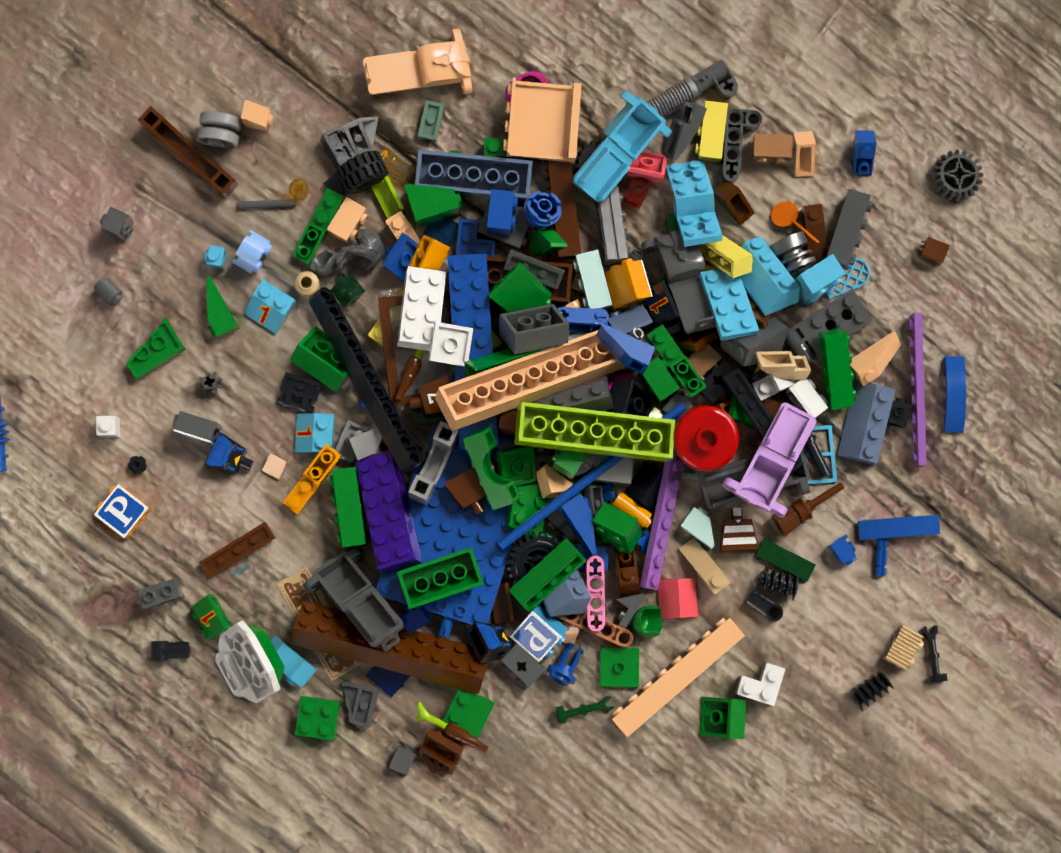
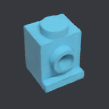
[204,245,228,270]

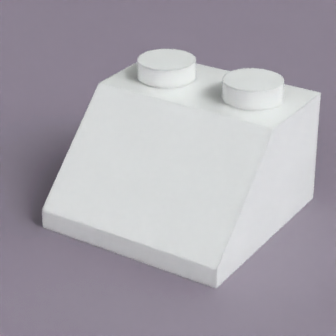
[785,379,828,417]

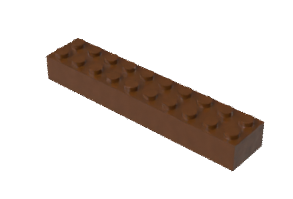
[290,601,488,694]

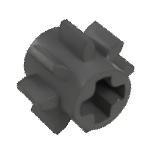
[199,371,222,395]

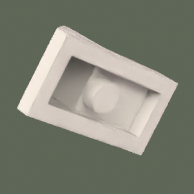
[752,375,795,401]

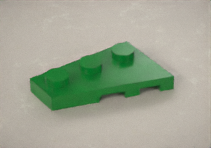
[126,317,186,380]

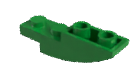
[292,188,345,265]
[647,324,707,398]

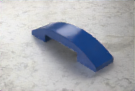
[944,356,966,433]

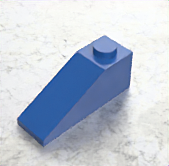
[558,494,597,557]

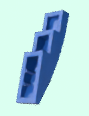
[858,515,941,540]

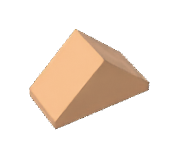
[536,464,573,499]

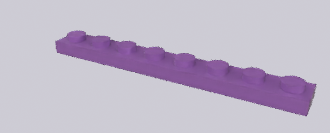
[908,312,926,467]
[640,446,683,590]

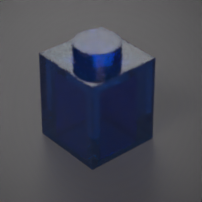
[399,605,432,634]

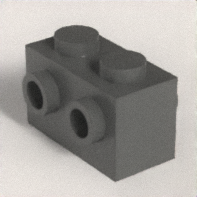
[100,206,134,242]

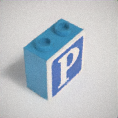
[510,604,568,662]

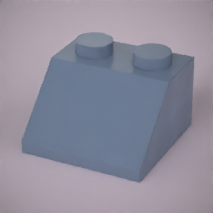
[608,304,653,334]
[543,569,591,616]

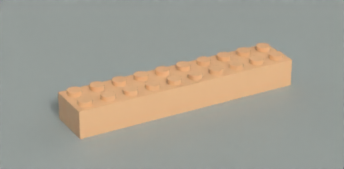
[435,330,624,431]

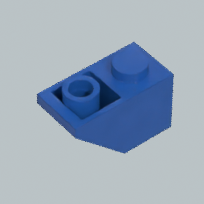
[853,130,877,175]

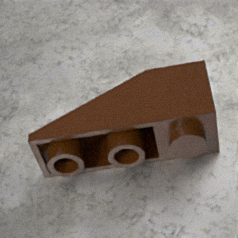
[614,547,639,596]

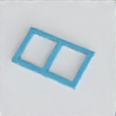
[803,425,837,484]

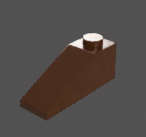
[800,204,827,266]

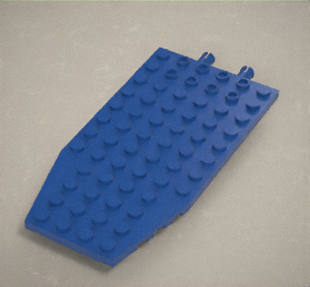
[376,402,531,639]

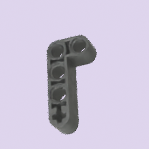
[721,109,762,184]

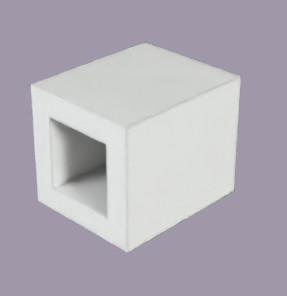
[96,416,120,438]

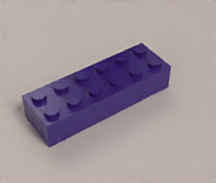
[355,450,422,574]

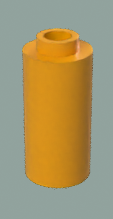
[611,491,653,529]

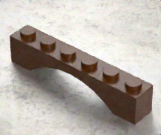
[138,106,238,199]

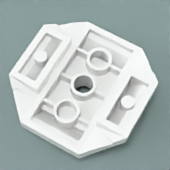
[215,620,285,703]

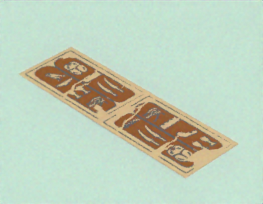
[277,567,362,681]

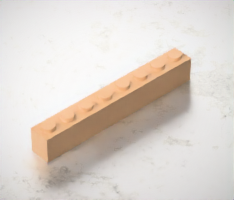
[611,618,745,737]

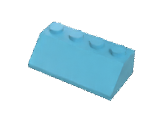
[741,236,800,316]

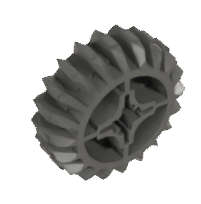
[931,150,984,201]

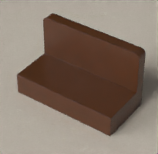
[493,582,514,624]

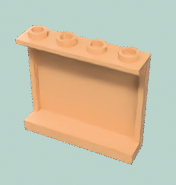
[503,77,582,162]

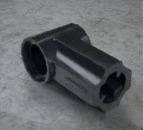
[745,590,783,621]
[151,641,190,661]

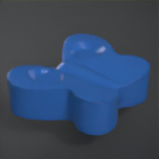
[602,484,616,504]
[637,530,650,554]

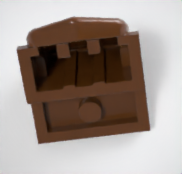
[418,722,466,776]

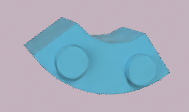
[271,635,317,688]

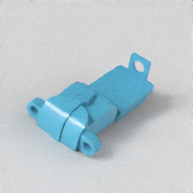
[572,89,672,202]

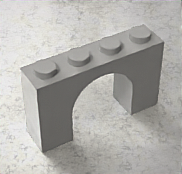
[408,421,459,506]

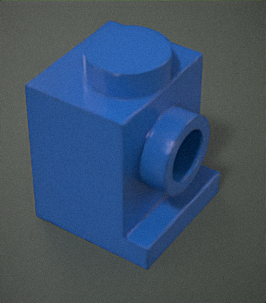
[828,534,857,566]

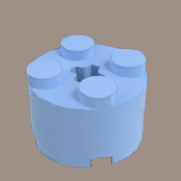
[232,230,272,274]

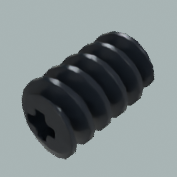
[756,567,799,601]
[851,671,894,711]

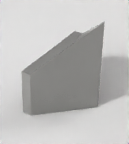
[342,117,378,156]

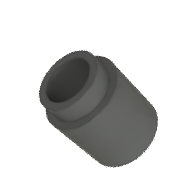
[94,277,122,305]

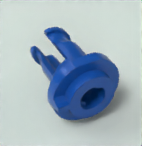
[546,642,584,686]

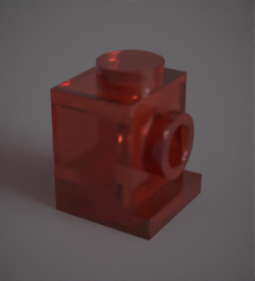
[623,177,650,209]

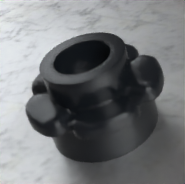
[128,456,147,475]

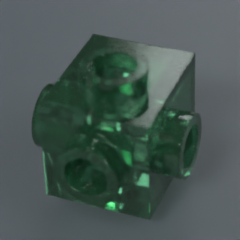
[330,274,365,308]

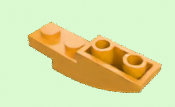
[283,443,342,515]

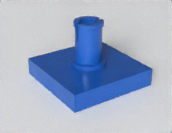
[382,233,418,282]

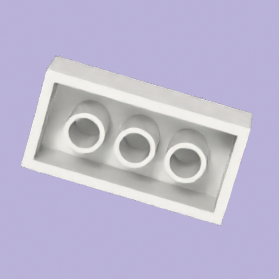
[397,266,446,351]

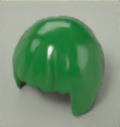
[632,605,663,638]

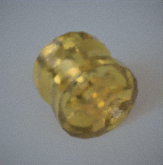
[289,179,309,200]

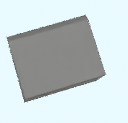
[592,454,634,487]

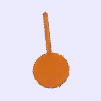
[771,201,819,244]

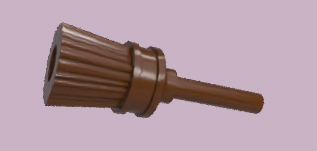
[771,482,845,537]

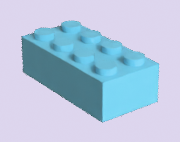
[795,254,846,306]

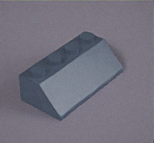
[837,382,896,465]

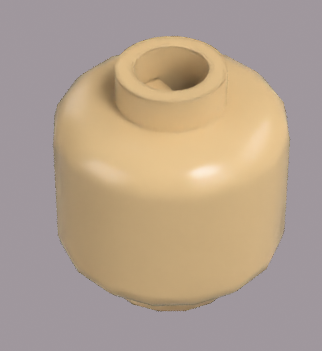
[295,271,320,298]

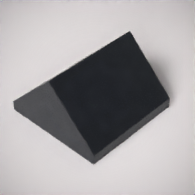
[624,461,663,514]

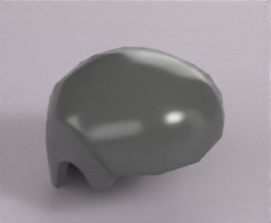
[309,250,338,277]

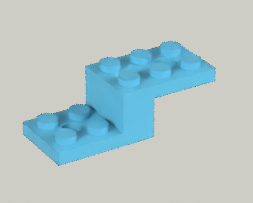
[666,160,722,247]

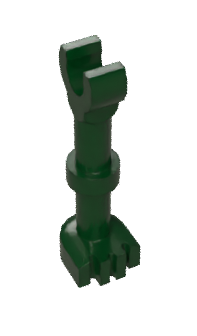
[555,696,614,724]

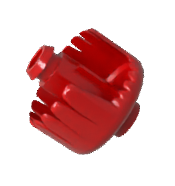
[674,405,739,472]

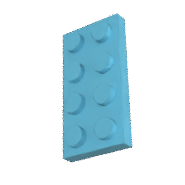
[699,269,759,341]

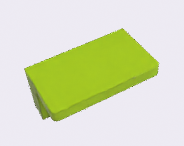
[371,175,405,219]

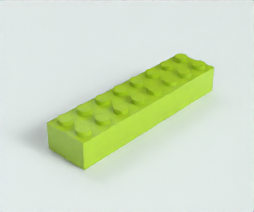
[514,402,675,462]

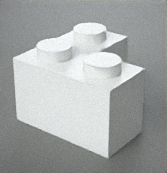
[734,663,785,706]

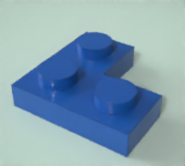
[456,218,495,257]

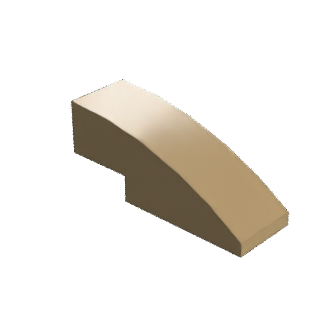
[755,351,811,380]

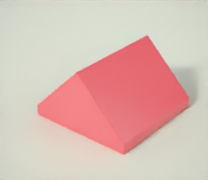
[625,150,667,184]
[658,578,698,619]

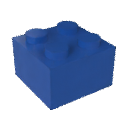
[487,189,518,237]

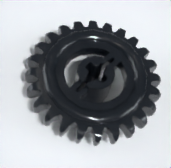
[506,531,561,584]

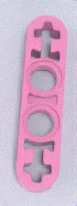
[586,556,605,632]

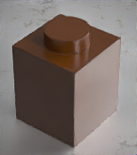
[918,237,950,266]

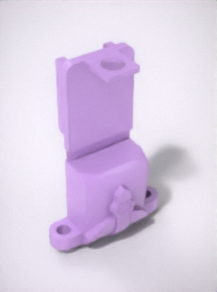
[722,403,816,518]

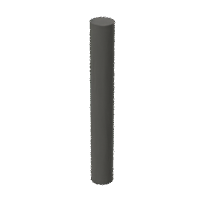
[239,199,296,209]

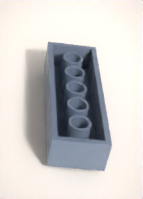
[415,149,533,202]

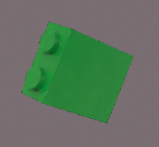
[404,184,463,228]
[488,262,552,312]

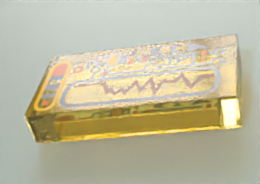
[380,147,416,186]

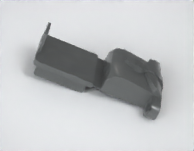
[641,229,716,334]
[697,449,811,509]
[303,547,404,652]

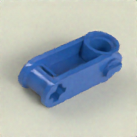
[558,307,609,333]

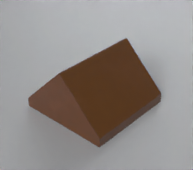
[499,409,517,437]

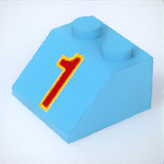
[244,279,297,334]
[295,413,335,454]

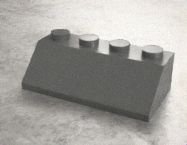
[531,375,614,411]

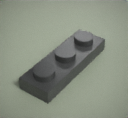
[504,250,565,290]

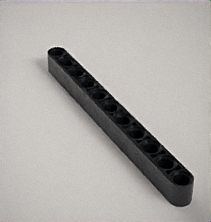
[309,287,423,474]

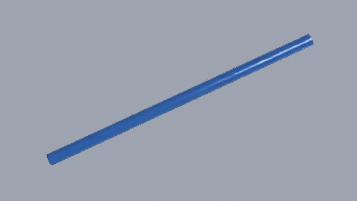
[497,402,687,550]

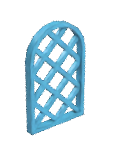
[827,258,870,299]

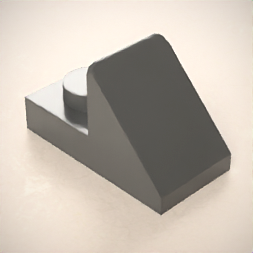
[615,594,645,629]

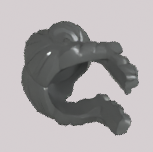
[336,229,384,278]

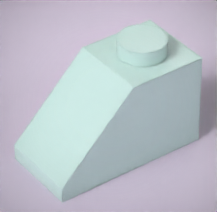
[679,507,714,549]

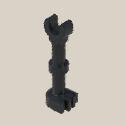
[922,625,948,683]

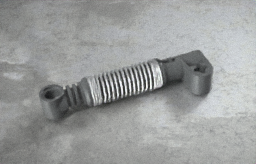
[646,59,738,118]

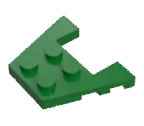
[506,483,560,542]

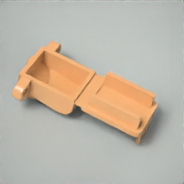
[363,29,472,95]

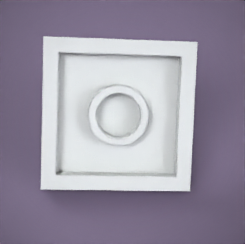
[428,322,473,367]

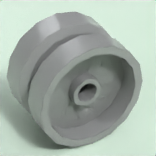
[196,111,242,149]

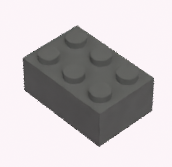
[499,304,569,354]

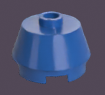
[524,190,562,229]

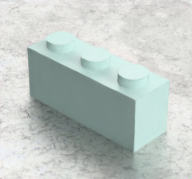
[573,250,612,309]

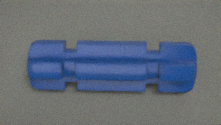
[875,538,888,576]

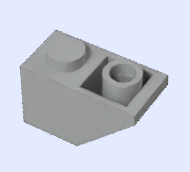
[347,424,382,461]

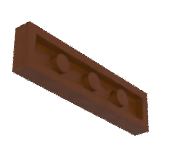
[199,522,276,579]

